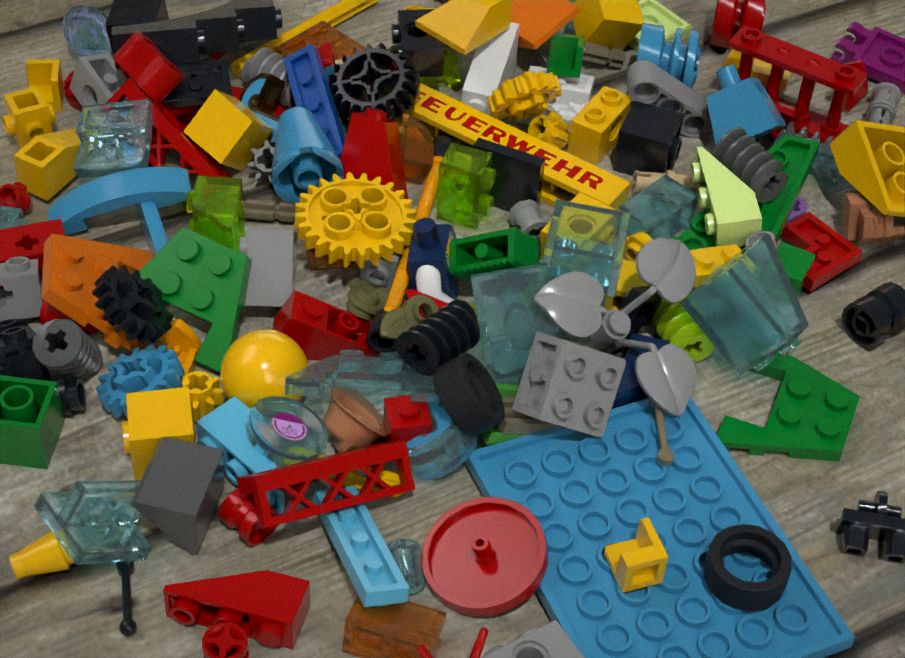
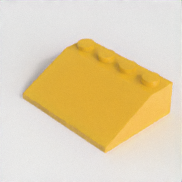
[830,120,905,217]

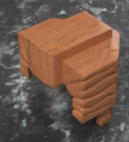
[842,190,905,245]

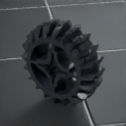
[329,42,421,123]

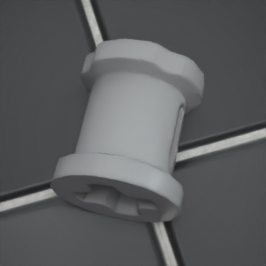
[509,199,548,237]

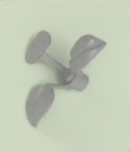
[533,238,697,417]

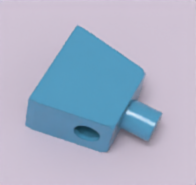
[707,64,786,145]

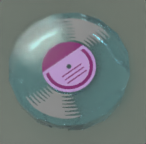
[245,396,328,466]

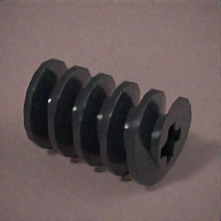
[395,299,480,376]

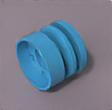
[637,23,701,89]

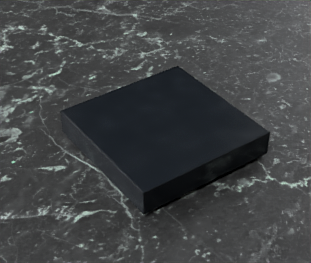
[469,138,545,212]

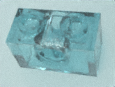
[616,174,698,239]

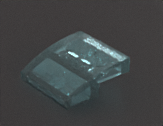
[73,99,152,178]

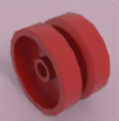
[710,0,766,49]

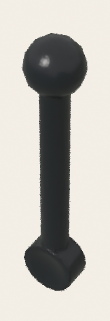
[116,558,137,636]

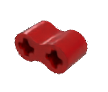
[113,30,184,103]

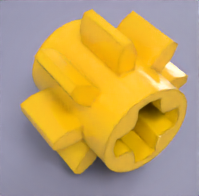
[528,111,570,149]
[177,371,224,421]

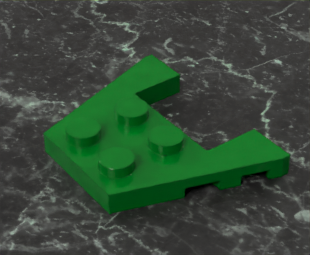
[139,227,252,373]
[717,336,860,462]

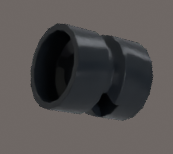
[842,282,905,348]

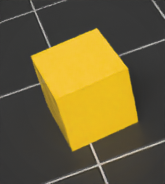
[572,0,644,50]
[183,89,274,171]
[122,387,195,481]

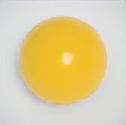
[220,329,309,418]

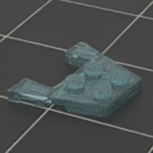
[285,350,442,403]

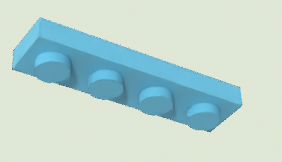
[313,486,409,607]

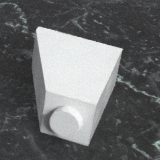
[461,22,520,118]

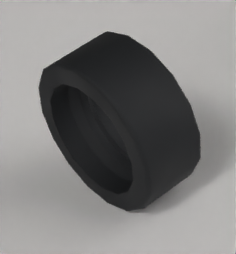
[434,353,505,436]
[704,524,792,611]

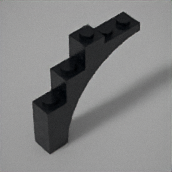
[112,0,282,69]

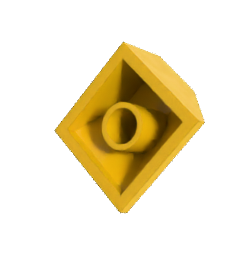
[415,0,512,55]

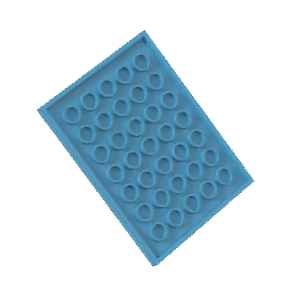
[466,398,855,658]

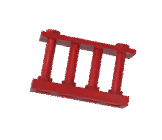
[728,25,868,154]

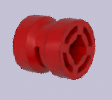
[219,488,278,546]

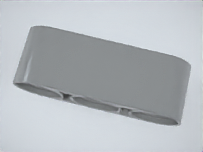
[627,60,710,138]

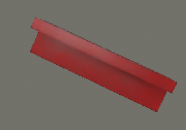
[101,78,236,210]
[237,440,416,528]

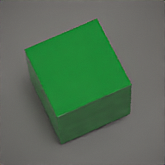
[0,375,65,469]

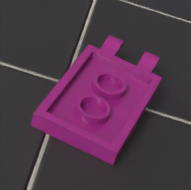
[830,22,905,93]

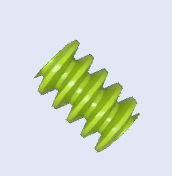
[651,293,716,363]

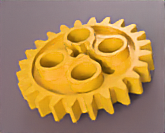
[294,172,416,268]

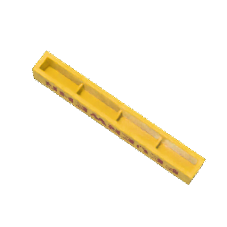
[395,83,631,221]

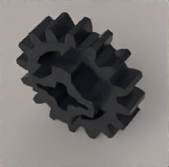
[92,265,174,345]

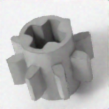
[247,140,275,185]

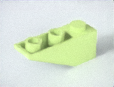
[691,146,762,247]

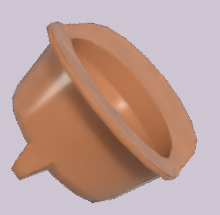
[323,381,388,453]

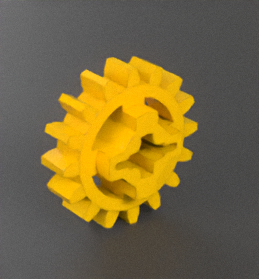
[487,71,562,121]

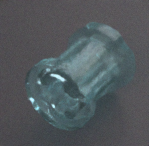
[387,539,426,596]

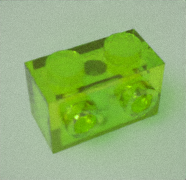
[436,142,496,229]

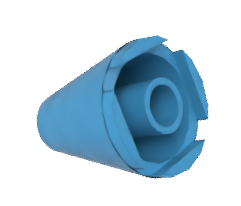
[271,107,344,204]

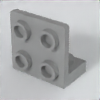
[512,331,626,437]

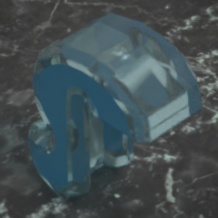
[406,389,478,480]

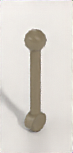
[650,399,674,466]

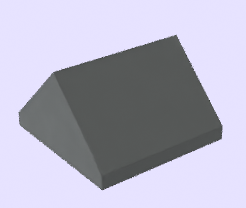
[130,437,224,555]

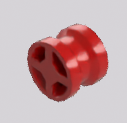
[202,622,249,658]

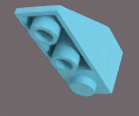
[197,396,285,514]

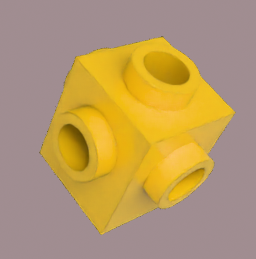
[2,86,56,148]

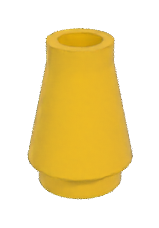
[9,528,79,580]

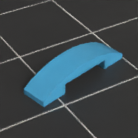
[48,167,193,236]

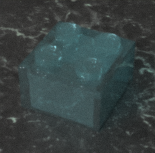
[539,199,631,297]

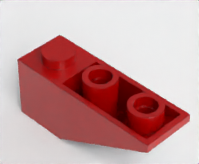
[272,290,396,364]
[163,570,311,650]

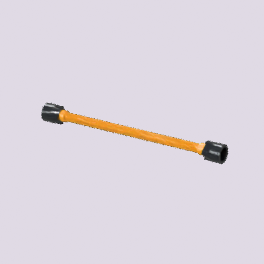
[366,136,457,353]

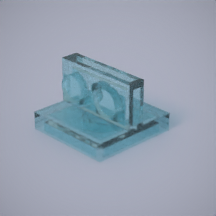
[34,480,153,565]

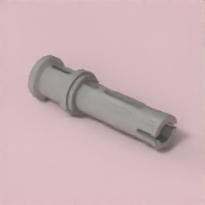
[866,82,902,125]

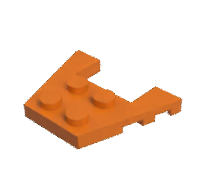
[41,233,154,352]

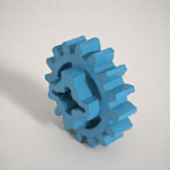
[96,343,185,419]

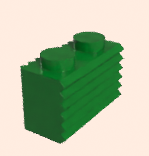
[449,227,539,286]

